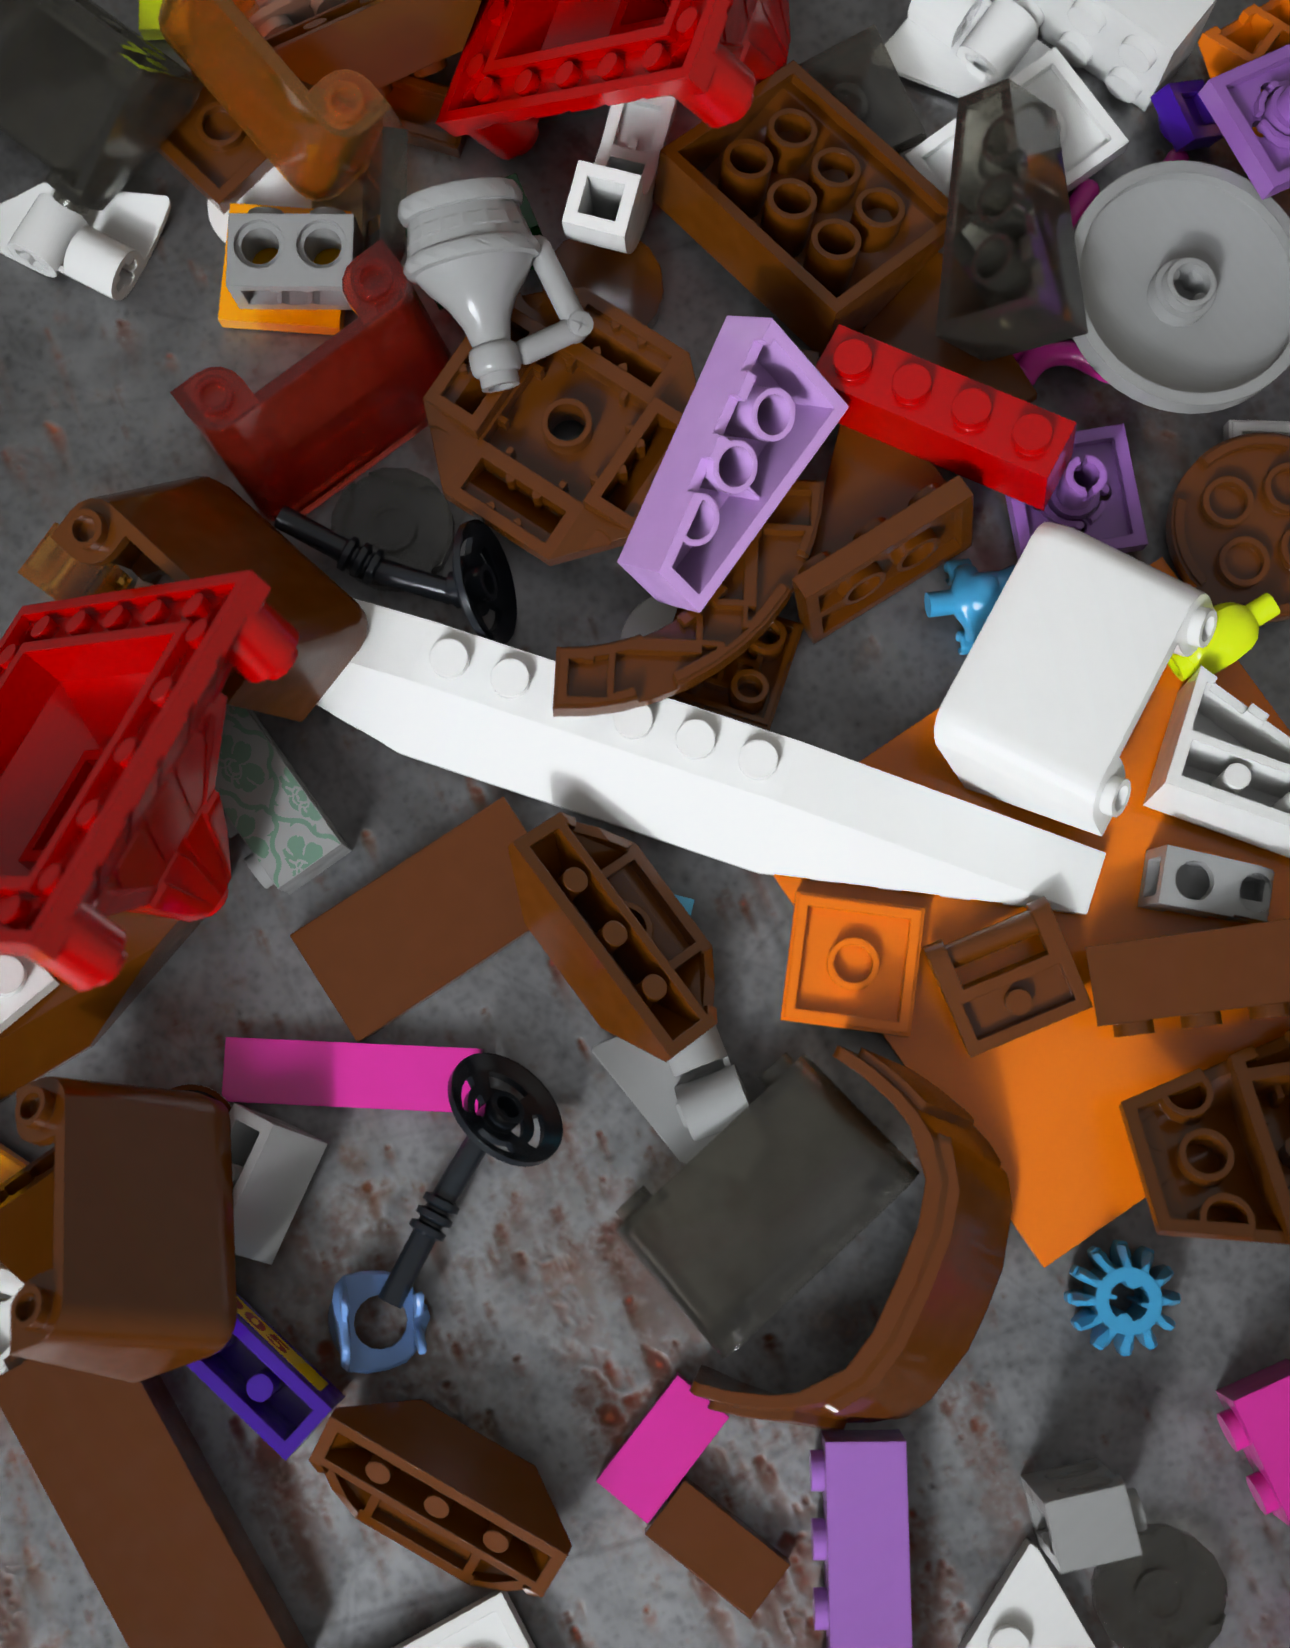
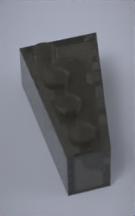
[935,78,1088,362]

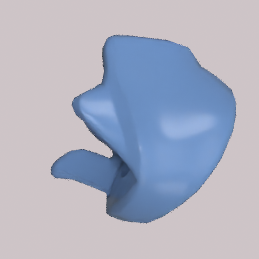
[328,1270,431,1374]

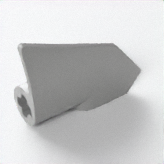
[592,1025,767,1181]

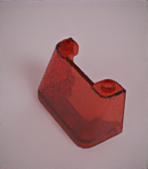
[170,239,452,522]

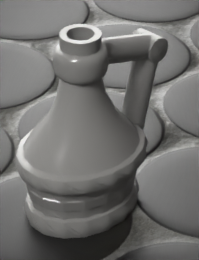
[398,177,594,393]

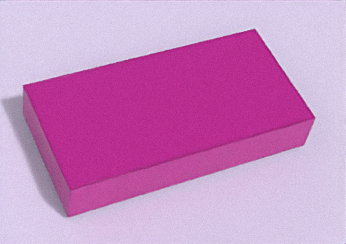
[596,1372,729,1524]

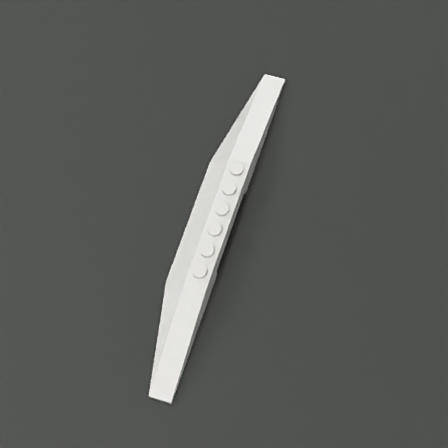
[135,573,1106,915]

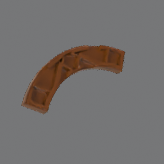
[553,479,825,717]

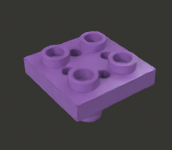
[1198,44,1290,200]
[1005,423,1148,560]

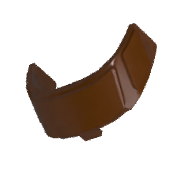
[689,1045,1012,1431]

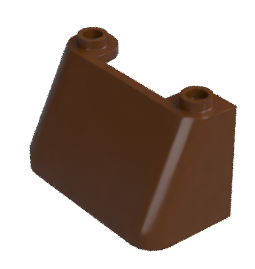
[51,476,368,722]
[10,1076,237,1383]

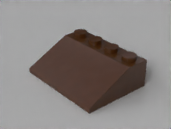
[652,60,968,357]

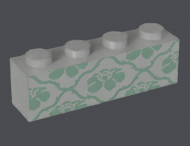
[215,704,352,895]

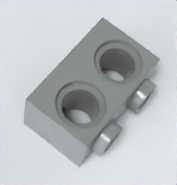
[226,207,364,310]
[1020,1458,1147,1574]

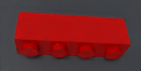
[815,324,1077,511]

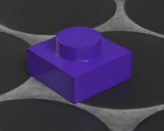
[1150,79,1224,152]

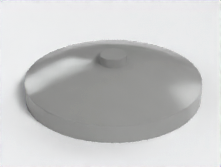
[1060,160,1290,414]

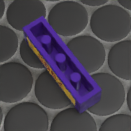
[187,1292,346,1461]

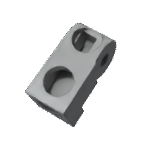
[1137,844,1275,924]

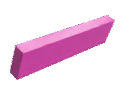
[222,1037,484,1112]

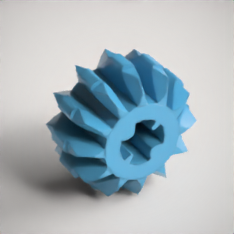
[1064,1240,1181,1356]

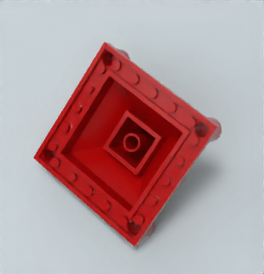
[435,0,791,160]
[0,570,299,992]

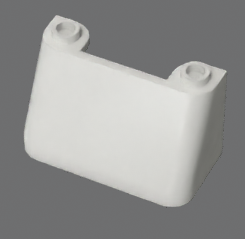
[934,522,1217,836]

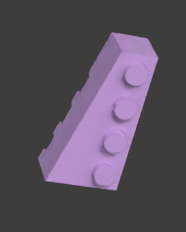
[617,315,849,613]

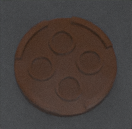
[1166,432,1290,623]

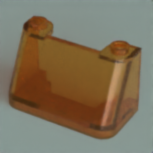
[158,0,407,202]

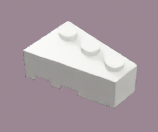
[1143,665,1290,858]

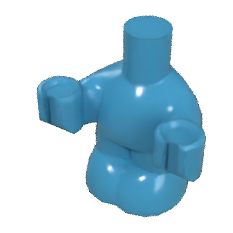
[924,558,1016,655]

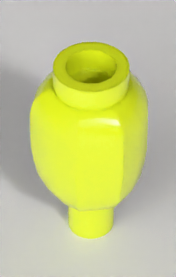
[1168,592,1280,681]

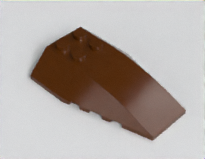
[1119,1029,1290,1245]

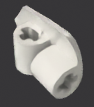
[872,0,1051,104]
[0,182,171,301]

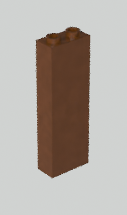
[0,1355,309,1648]

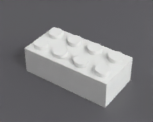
[990,0,1217,112]

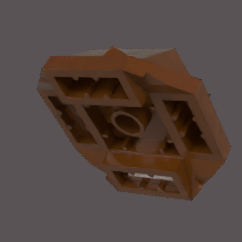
[423,287,697,566]

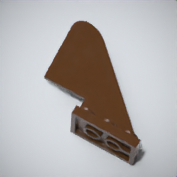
[792,252,1038,644]

